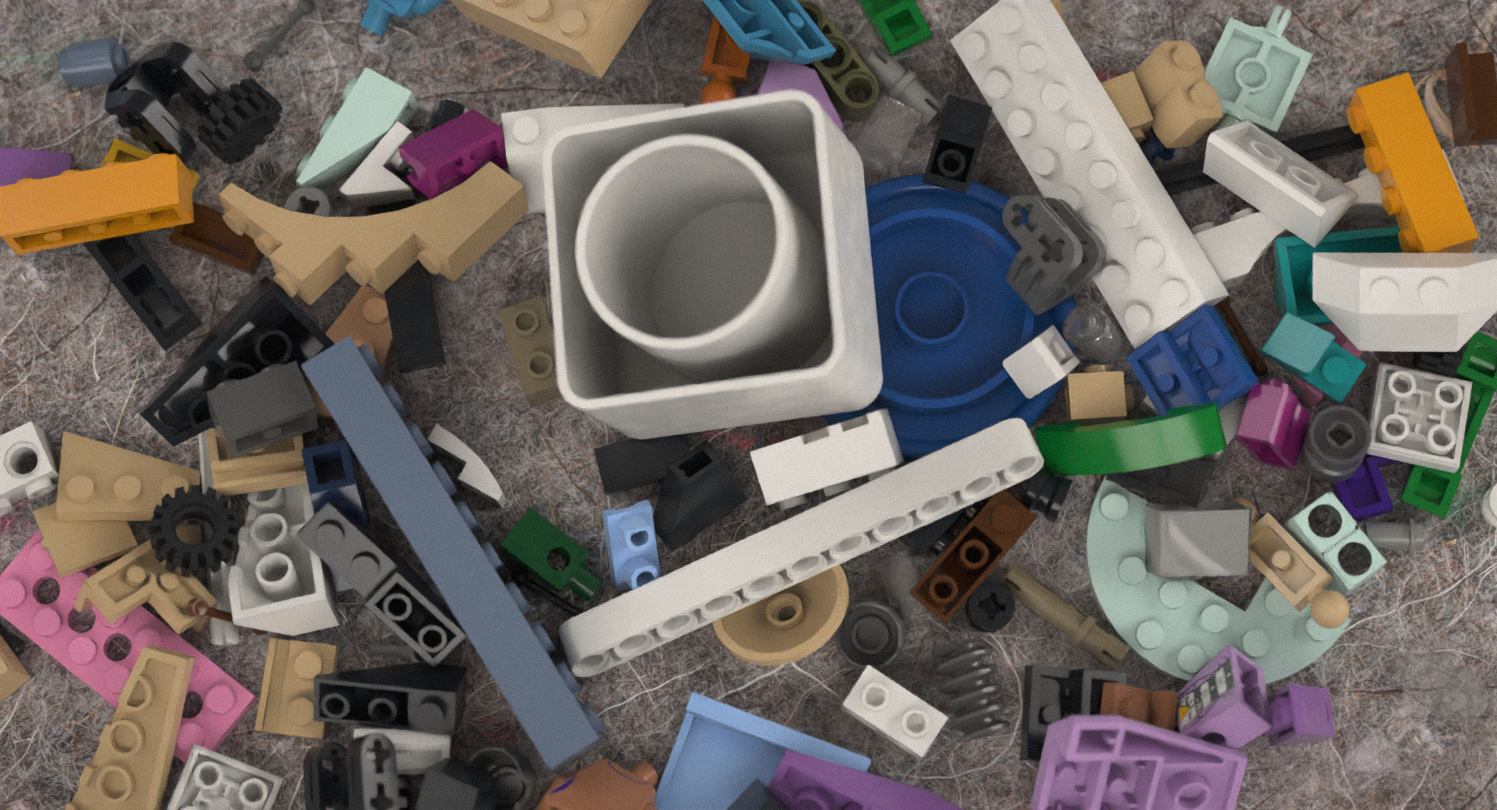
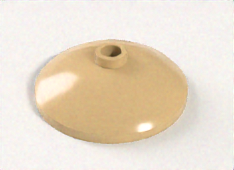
[712,564,849,666]

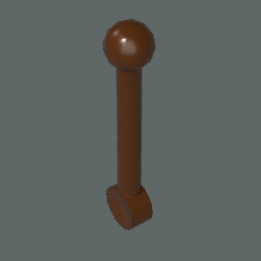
[1215,295,1268,377]
[187,598,268,635]

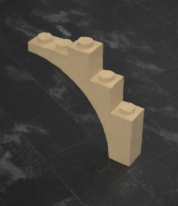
[218,161,529,305]

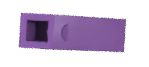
[1262,684,1336,747]

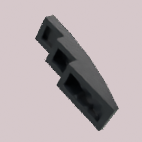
[370,199,446,374]
[83,234,202,352]

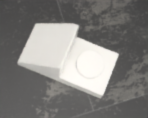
[340,121,416,208]
[1002,325,1080,399]

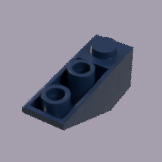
[301,439,372,593]

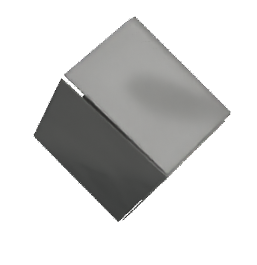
[1145,501,1253,578]

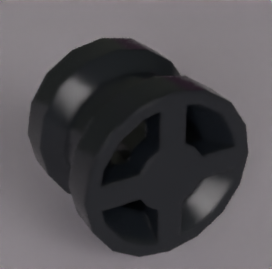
[1022,467,1073,523]
[965,583,1015,633]

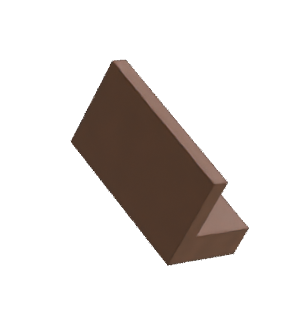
[1444,42,1497,147]

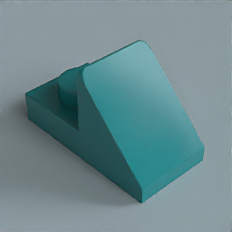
[1259,312,1367,404]

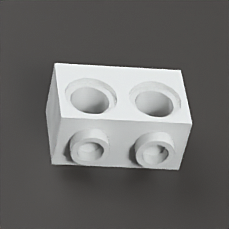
[0,421,60,516]
[841,665,949,762]

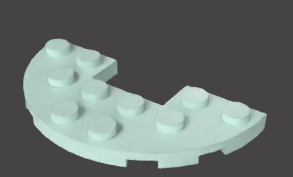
[1085,477,1351,685]

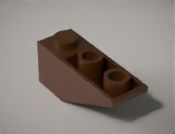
[909,489,1037,624]

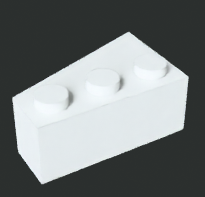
[750,408,904,510]

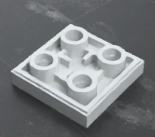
[1366,362,1472,473]
[166,744,283,810]

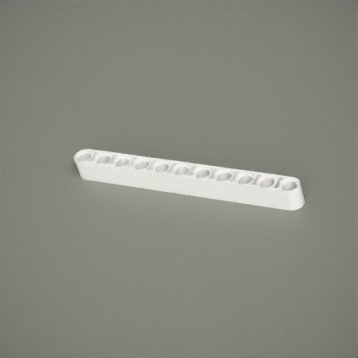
[558,418,1044,678]

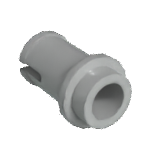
[1364,517,1425,555]

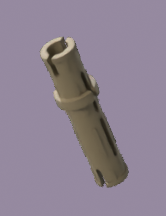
[1000,563,1131,671]

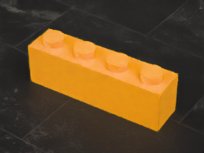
[1347,72,1479,253]
[0,153,194,255]

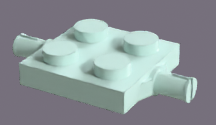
[1204,6,1313,138]

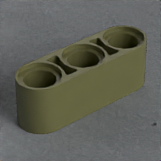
[798,0,879,122]

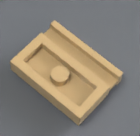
[206,429,308,498]
[255,637,340,741]

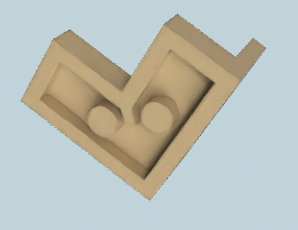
[74,539,218,635]

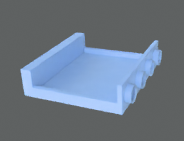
[656,692,871,810]

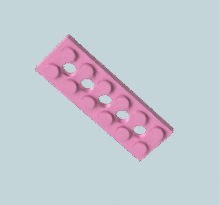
[0,529,258,763]

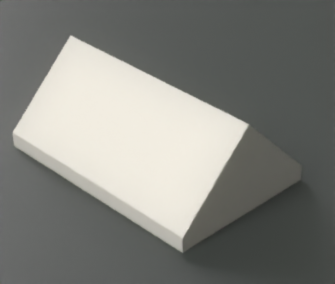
[1203,120,1359,248]

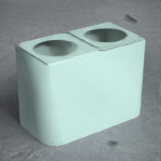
[1282,490,1387,597]

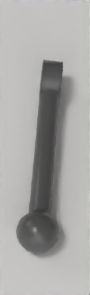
[244,0,315,71]

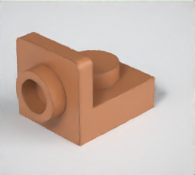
[1100,682,1178,732]

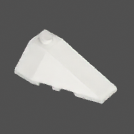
[501,103,684,215]
[228,442,339,636]

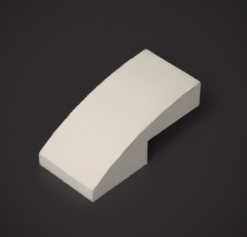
[427,424,507,509]

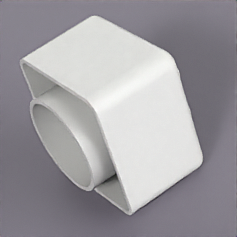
[542,90,883,439]

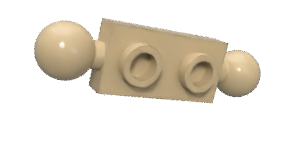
[1228,497,1349,628]

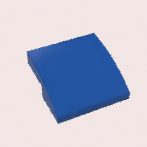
[1126,305,1259,416]

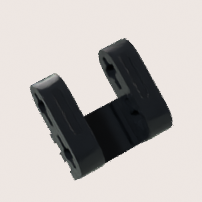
[105,42,230,165]
[303,732,412,810]

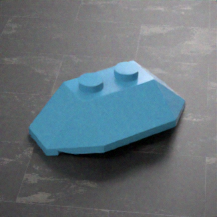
[703,0,836,64]

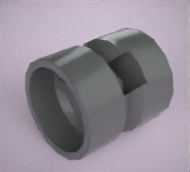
[1301,405,1372,483]

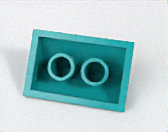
[1274,226,1403,326]

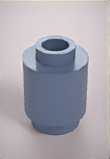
[58,36,130,88]

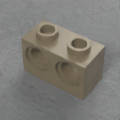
[497,295,563,407]

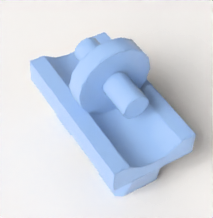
[602,500,661,592]

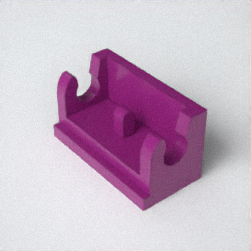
[398,109,508,200]

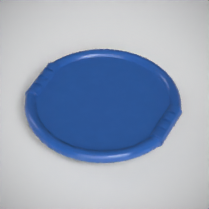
[821,174,1081,462]

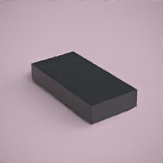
[594,434,690,496]

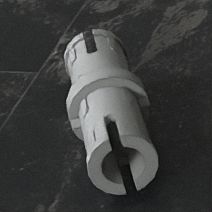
[863,45,945,127]

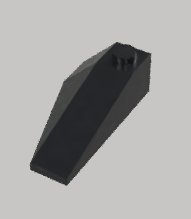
[139,276,335,447]

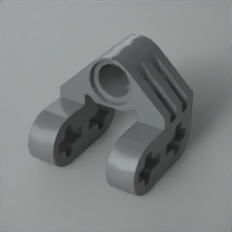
[1003,194,1106,315]

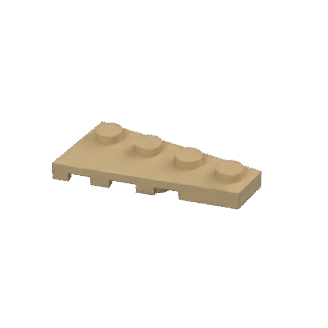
[64,645,195,810]

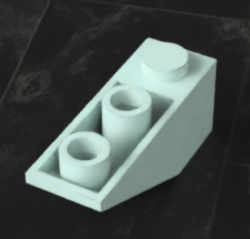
[296,67,418,190]

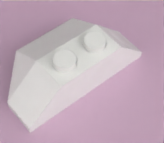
[1313,253,1497,352]

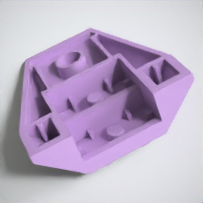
[1031,715,1248,810]

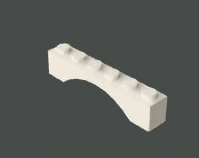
[1190,149,1464,289]

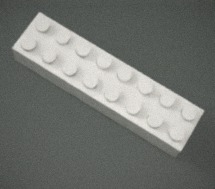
[950,0,1229,349]

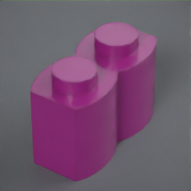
[1235,379,1311,470]

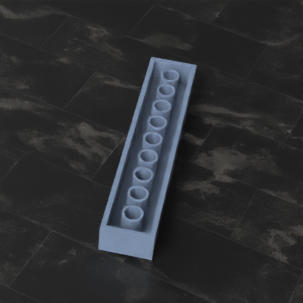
[301,335,606,774]

